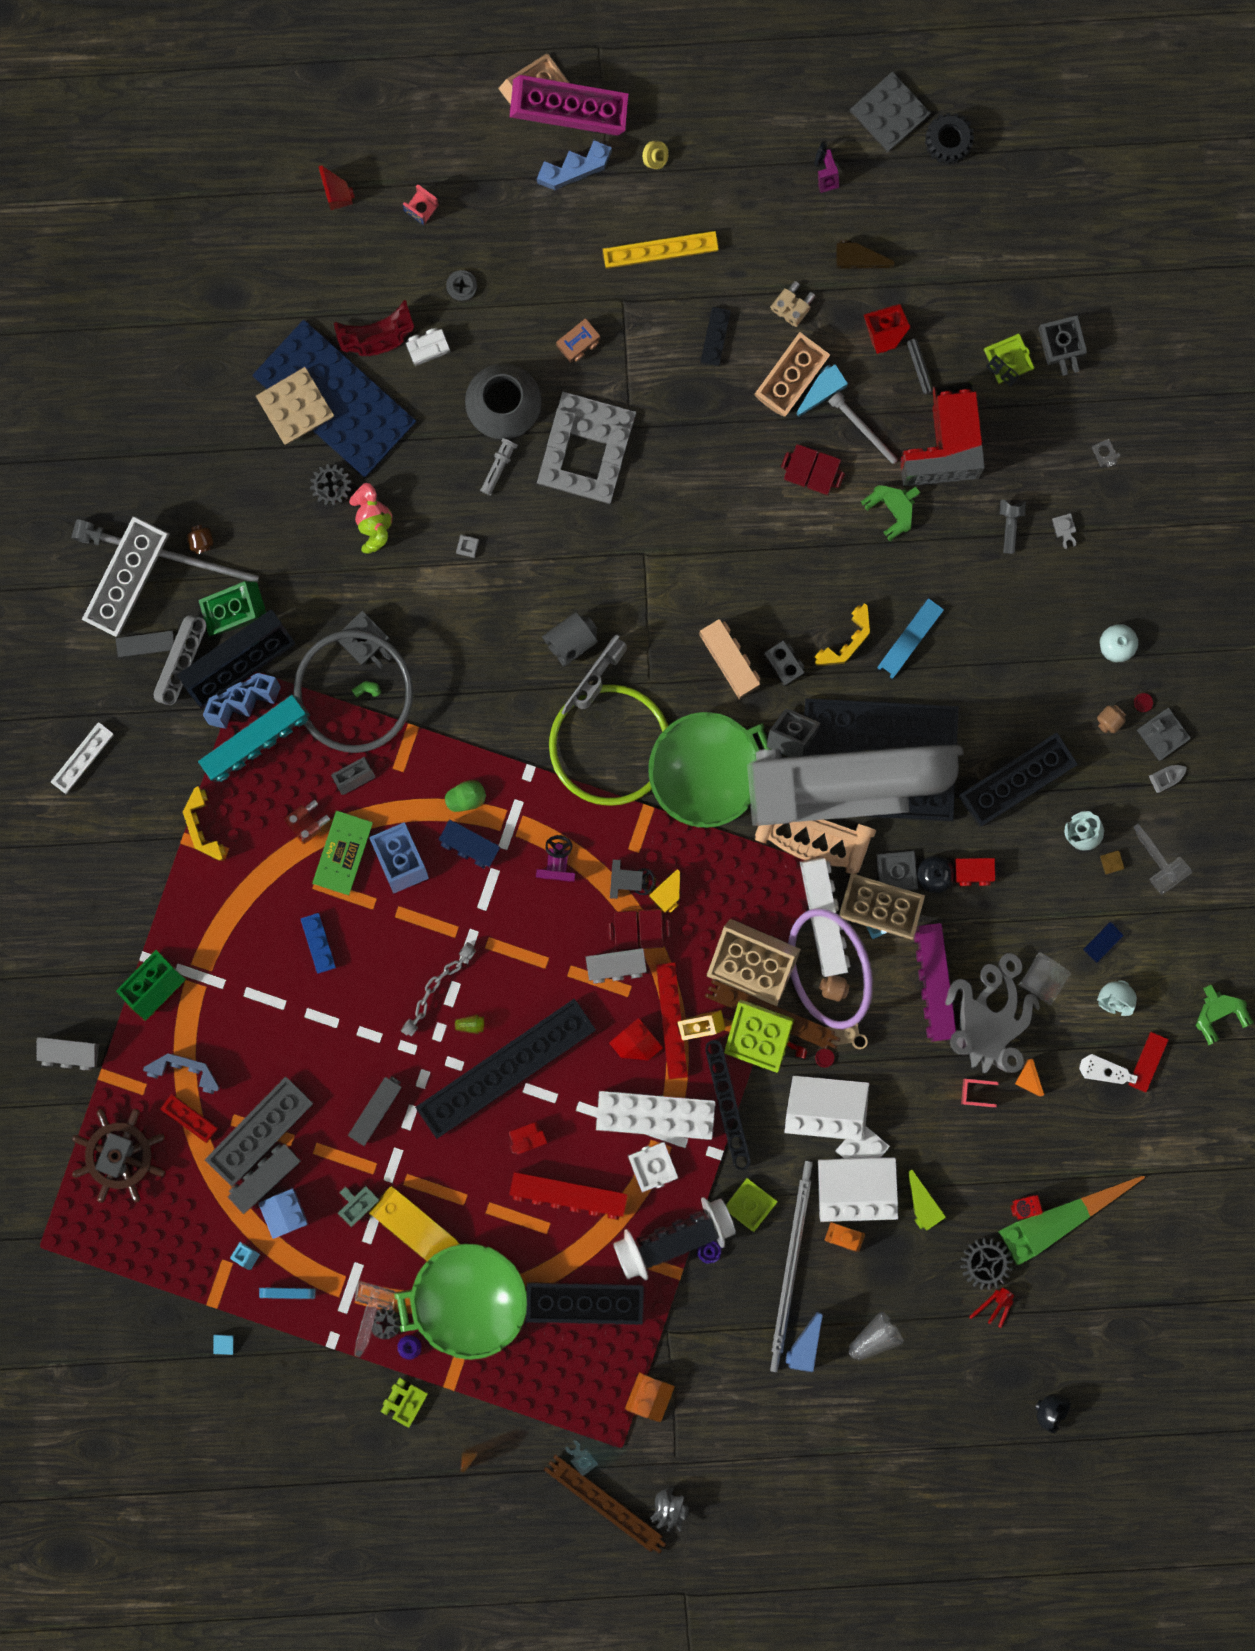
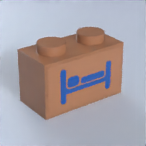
[556,318,600,363]

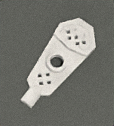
[1079,1054,1138,1084]

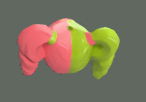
[350,483,393,554]

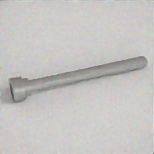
[828,391,898,464]

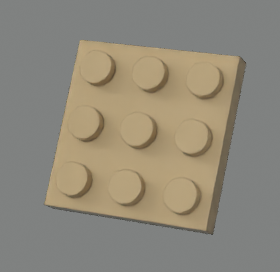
[256,367,334,446]

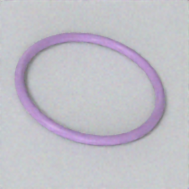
[788,909,872,1029]

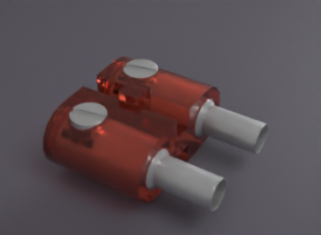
[283,800,330,845]

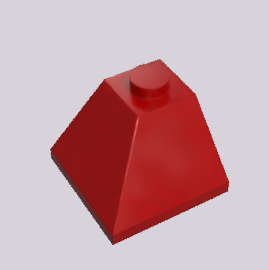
[318,165,355,210]
[864,304,910,354]

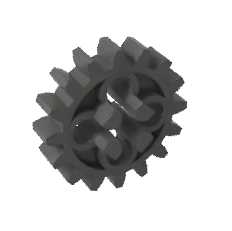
[310,464,352,506]

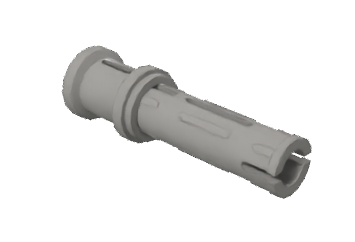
[480,438,518,496]

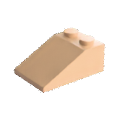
[499,54,569,105]

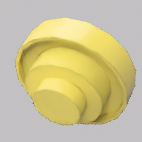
[642,141,669,169]

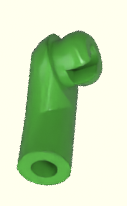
[352,681,381,698]

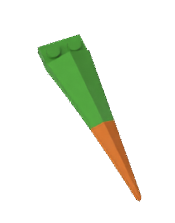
[998,1176,1145,1265]

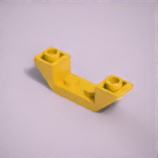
[815,603,870,666]
[183,786,226,861]

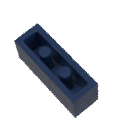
[439,819,501,869]

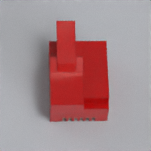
[509,1122,547,1155]

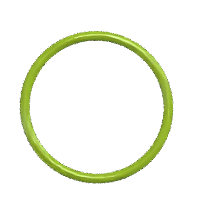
[549,684,668,805]

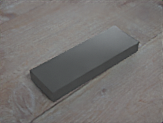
[115,631,174,658]

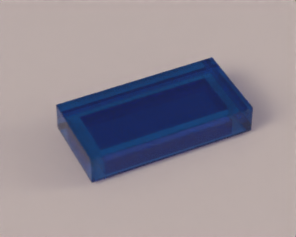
[1083,922,1124,963]

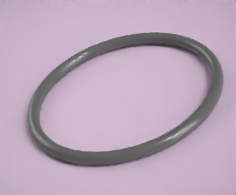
[294,630,413,753]

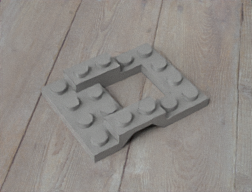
[537,392,636,504]

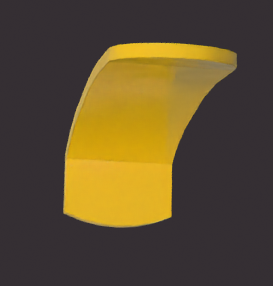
[369,1187,459,1261]

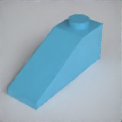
[797,365,848,417]

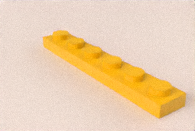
[603,231,718,269]

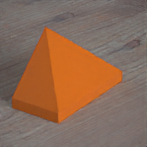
[1015,1058,1044,1096]

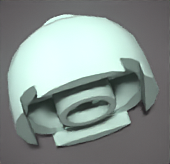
[1100,624,1138,662]
[1064,811,1104,851]
[1097,980,1137,1016]

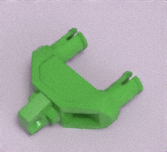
[860,485,920,541]
[1196,985,1254,1045]

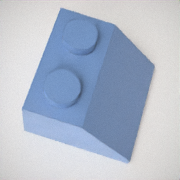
[258,1188,309,1239]

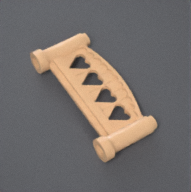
[755,820,876,875]

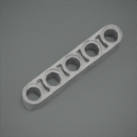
[153,615,206,705]

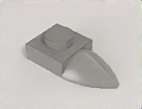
[1149,765,1187,793]

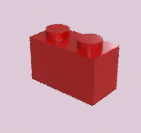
[955,858,995,886]

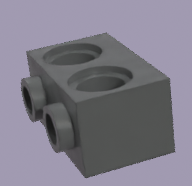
[764,641,805,687]

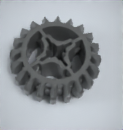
[961,1238,1013,1290]

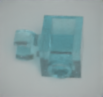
[565,1440,598,1476]

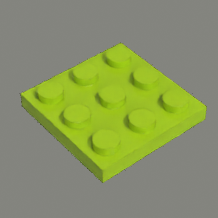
[724,1000,794,1073]

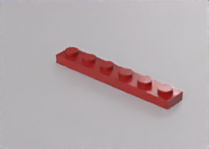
[656,963,688,1080]

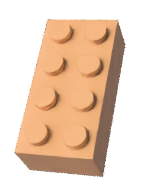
[699,619,761,700]

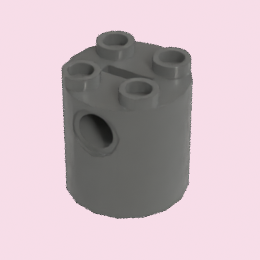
[542,612,598,667]

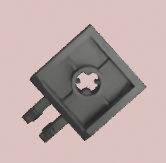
[1038,316,1087,376]
[337,611,392,669]

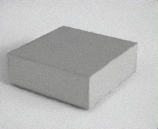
[456,535,479,558]

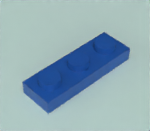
[301,913,336,974]

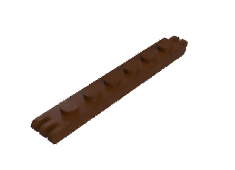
[705,979,841,1050]
[544,1454,667,1554]

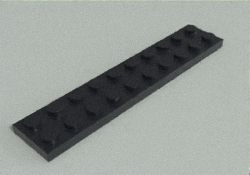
[415,998,596,1139]

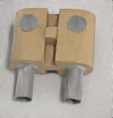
[770,281,815,327]

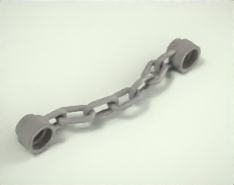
[401,942,476,1036]

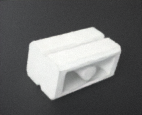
[406,328,450,366]

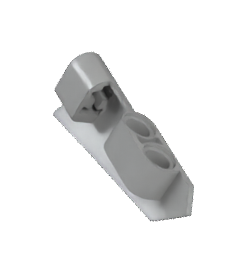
[562,635,627,715]

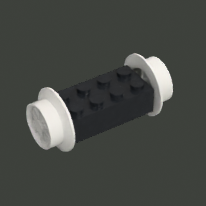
[614,1197,736,1280]

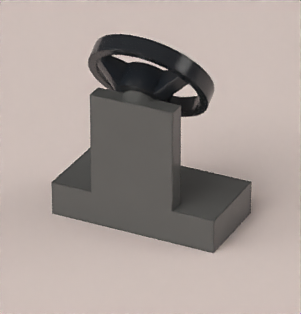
[610,860,656,899]

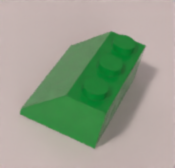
[116,950,186,1021]

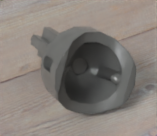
[999,499,1026,554]

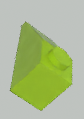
[908,1170,946,1231]

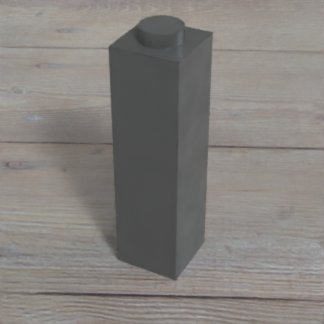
[348,1076,402,1146]

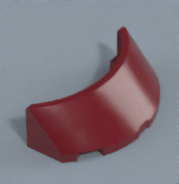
[333,300,414,356]

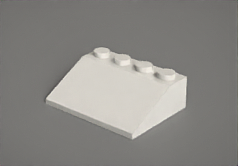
[785,1076,869,1141]
[818,1157,898,1222]

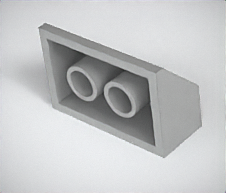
[586,949,646,984]
[37,1037,99,1071]

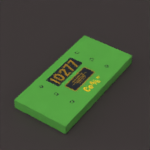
[312,811,373,896]

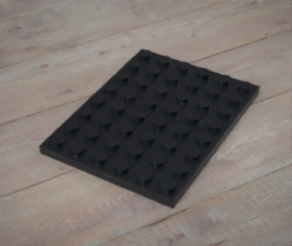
[804,698,959,822]

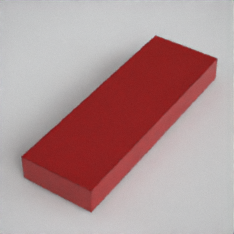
[1128,1032,1169,1093]
[160,1094,218,1143]

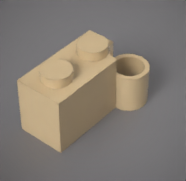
[821,1023,868,1049]

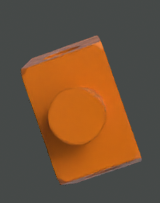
[825,1222,865,1252]

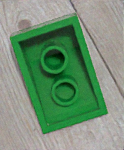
[199,581,266,636]

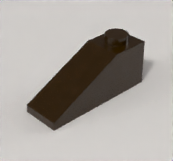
[836,240,894,269]

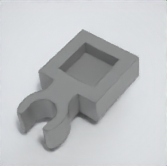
[1052,513,1076,549]

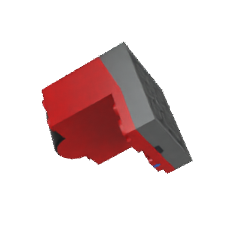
[900,381,984,487]

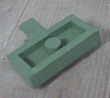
[338,1186,379,1227]

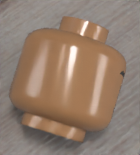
[1097,705,1126,733]
[819,975,849,1002]

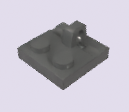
[1137,708,1191,761]

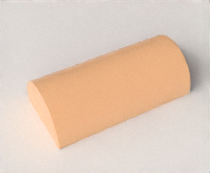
[754,332,830,417]

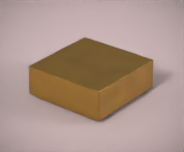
[1100,851,1124,875]

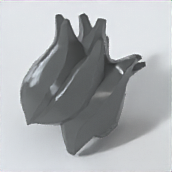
[650,1487,689,1532]

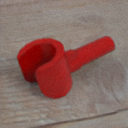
[787,1041,807,1059]

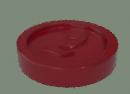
[1134,693,1153,712]
[815,1048,834,1068]

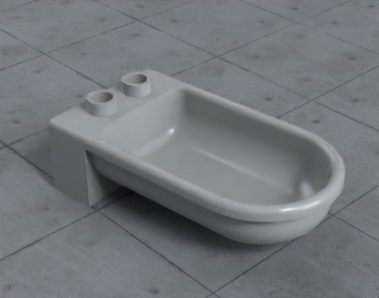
[747,745,963,826]

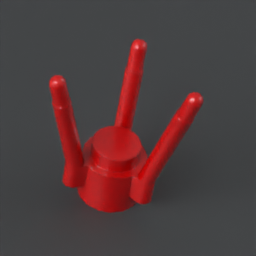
[969,1287,1015,1328]

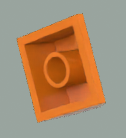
[625,1372,675,1422]

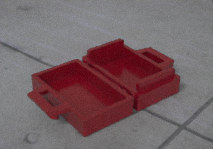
[781,444,845,496]
[607,909,671,950]

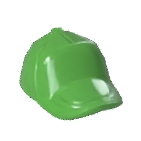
[445,780,486,812]

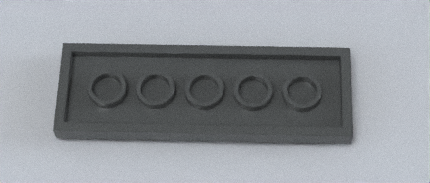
[205,1077,314,1187]

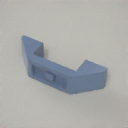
[143,1054,220,1094]

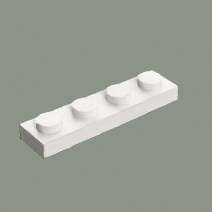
[51,722,114,794]

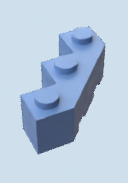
[537,141,611,190]
[203,673,281,729]

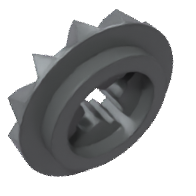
[446,270,477,301]
[370,1308,401,1339]

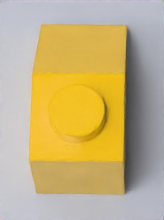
[649,869,680,913]
[678,1010,726,1040]

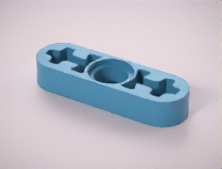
[259,1288,315,1299]

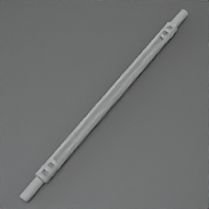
[770,1161,813,1372]

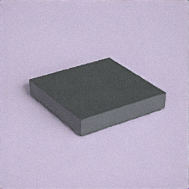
[876,851,918,890]

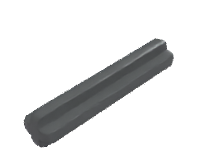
[907,339,933,394]

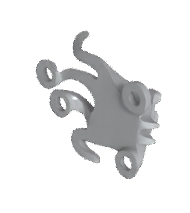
[945,953,1040,1073]

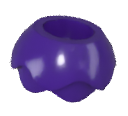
[697,1241,721,1264]
[398,1335,421,1360]

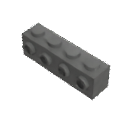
[228,1144,301,1214]

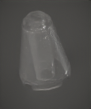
[848,1311,903,1361]

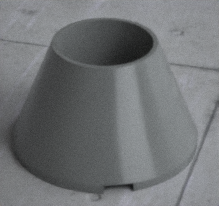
[465,364,541,440]

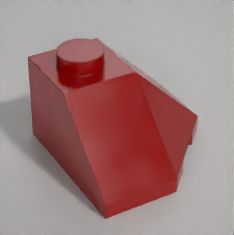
[609,1018,663,1060]

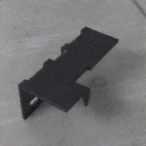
[986,355,1020,387]

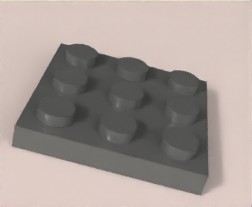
[850,72,931,152]

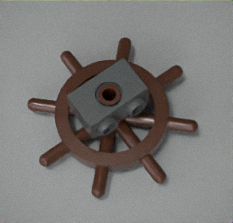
[72,1109,165,1203]

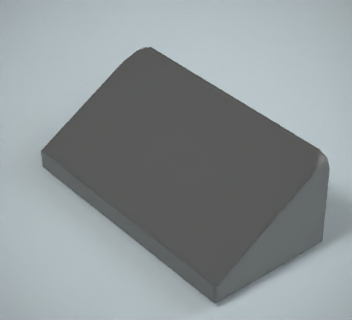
[331,757,375,795]

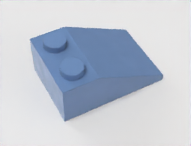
[369,822,429,894]
[786,1312,822,1372]

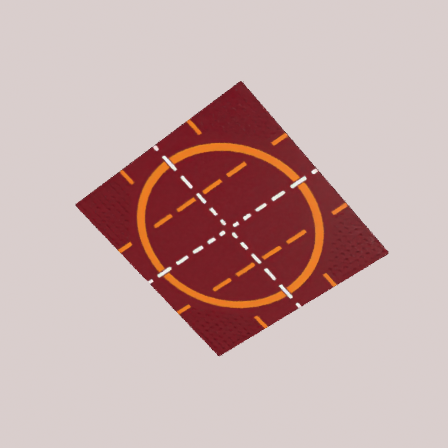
[40,671,808,1448]

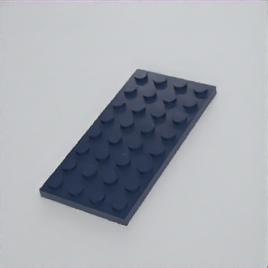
[252,319,416,478]

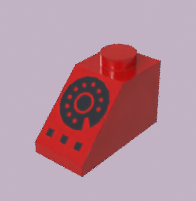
[1010,1195,1043,1220]

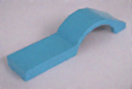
[877,598,944,679]

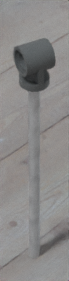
[71,520,259,583]

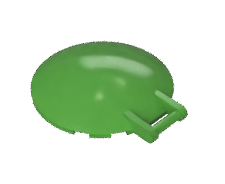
[648,712,772,828]
[394,1244,527,1359]

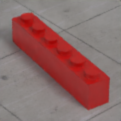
[509,1172,628,1220]

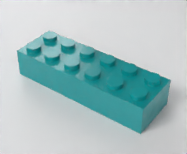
[198,695,310,782]

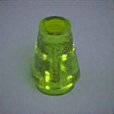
[455,1015,484,1034]

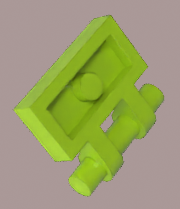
[381,1378,428,1428]

